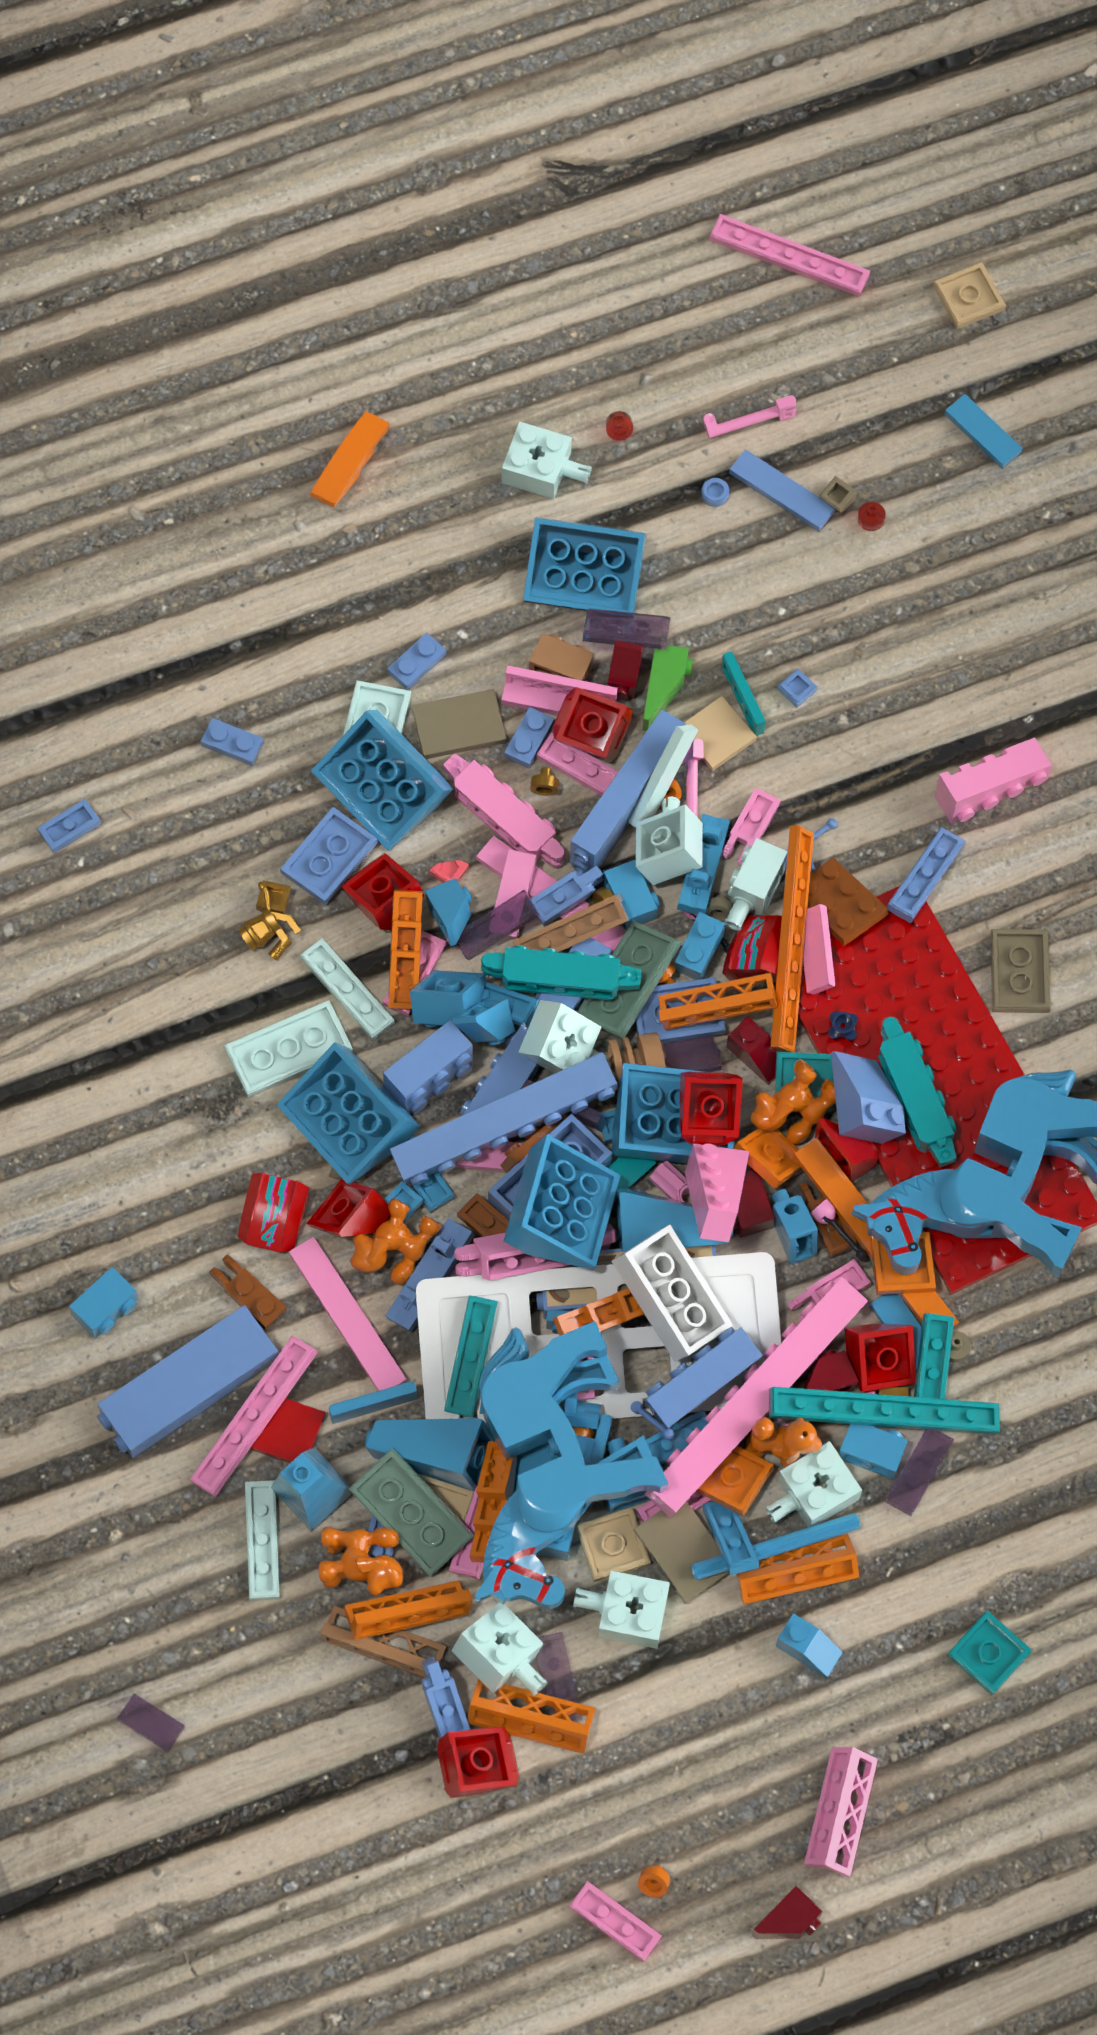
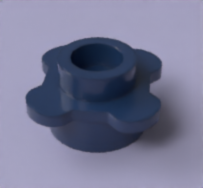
[828,1011,858,1041]

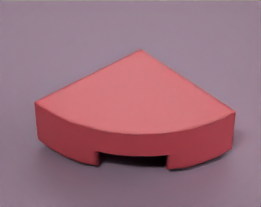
[429,860,469,883]

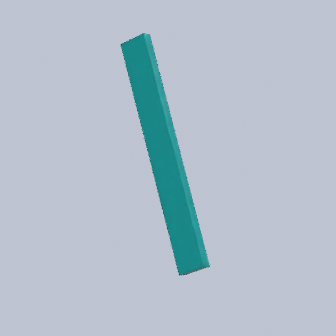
[769,1386,1000,1435]

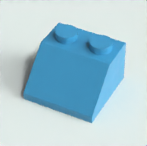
[410,970,486,1029]

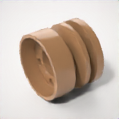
[606,1032,666,1097]

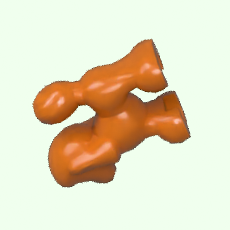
[750,1059,836,1145]
[350,1197,442,1285]
[744,1417,823,1468]
[319,1527,403,1595]

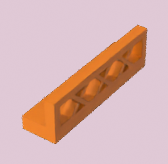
[658,973,778,1030]
[736,1534,860,1604]
[344,1580,472,1640]
[467,1679,596,1754]

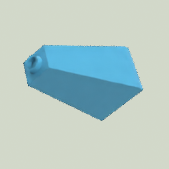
[615,1187,733,1251]
[365,1418,496,1492]
[271,1447,353,1532]

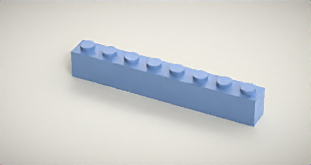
[460,938,611,1116]
[390,1052,619,1186]

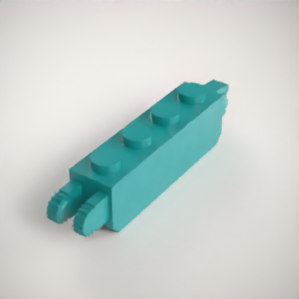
[481,945,641,1001]
[878,1017,957,1167]

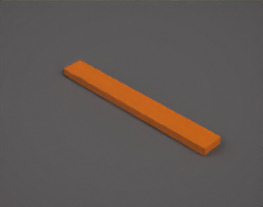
[771,825,814,1053]
[793,1138,959,1328]

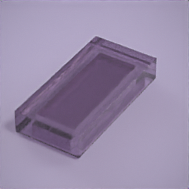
[117,1693,185,1753]

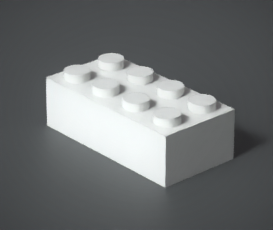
[612,1225,733,1362]

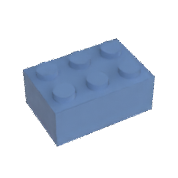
[383,1020,473,1114]

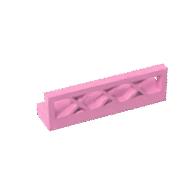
[501,666,617,716]
[804,1747,878,1876]

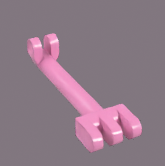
[704,395,796,438]
[681,738,703,817]

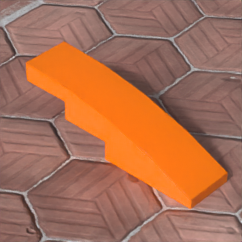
[310,411,390,508]
[388,890,423,1009]
[553,1288,645,1336]
[469,1441,517,1563]

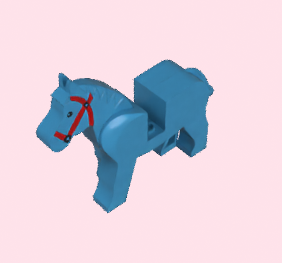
[852,1069,1097,1278]
[475,1321,669,1609]

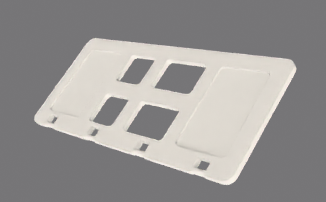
[416,1252,781,1428]

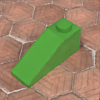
[642,643,693,731]

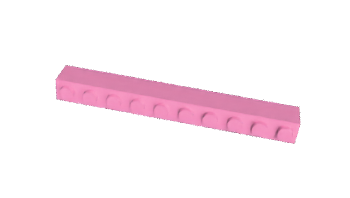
[645,1277,868,1518]

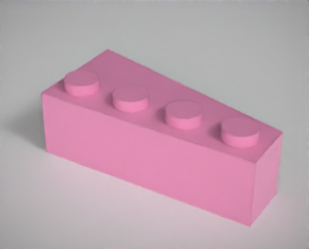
[934,738,1052,824]
[685,1143,750,1242]

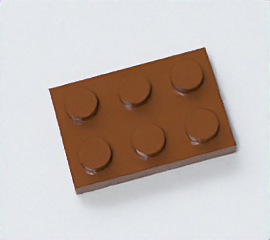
[807,857,888,946]

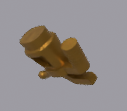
[238,882,301,961]

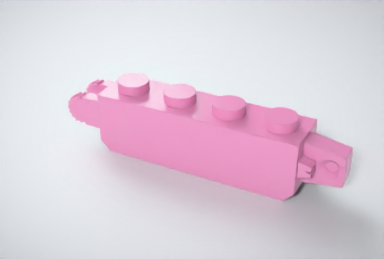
[443,754,565,869]
[454,1223,615,1280]

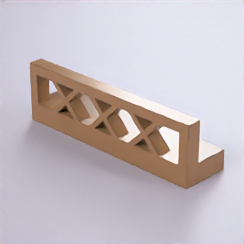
[512,893,629,952]
[320,1606,447,1678]

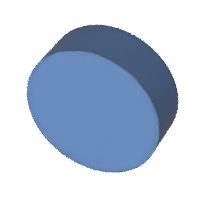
[701,478,729,507]

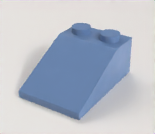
[831,1051,906,1144]

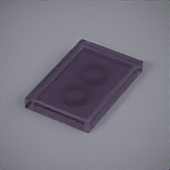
[582,608,671,650]

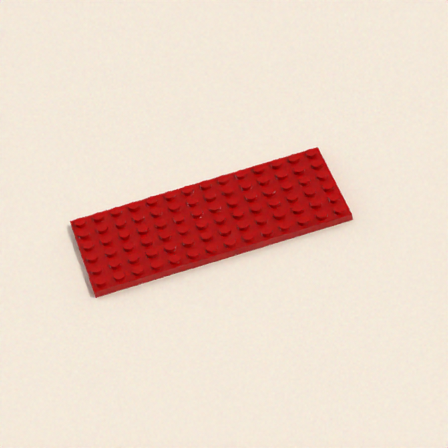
[798,885,1097,1295]

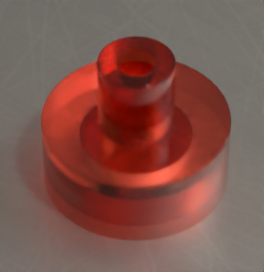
[605,411,633,441]
[857,502,886,531]

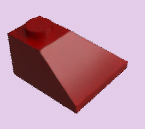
[814,1118,878,1182]
[306,1179,391,1237]
[844,1324,916,1392]

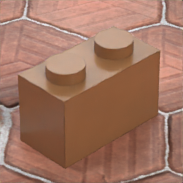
[529,633,594,681]

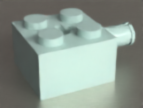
[502,421,592,499]
[636,797,702,885]
[724,838,788,931]
[518,1000,606,1074]
[765,1441,862,1527]
[573,1571,670,1649]
[451,1603,547,1695]

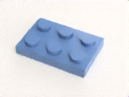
[280,807,378,905]
[635,977,725,1044]

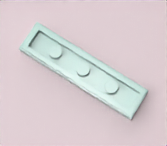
[628,724,699,828]
[300,938,395,1041]
[245,1480,280,1601]

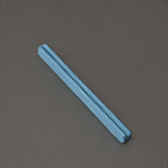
[691,1513,860,1580]

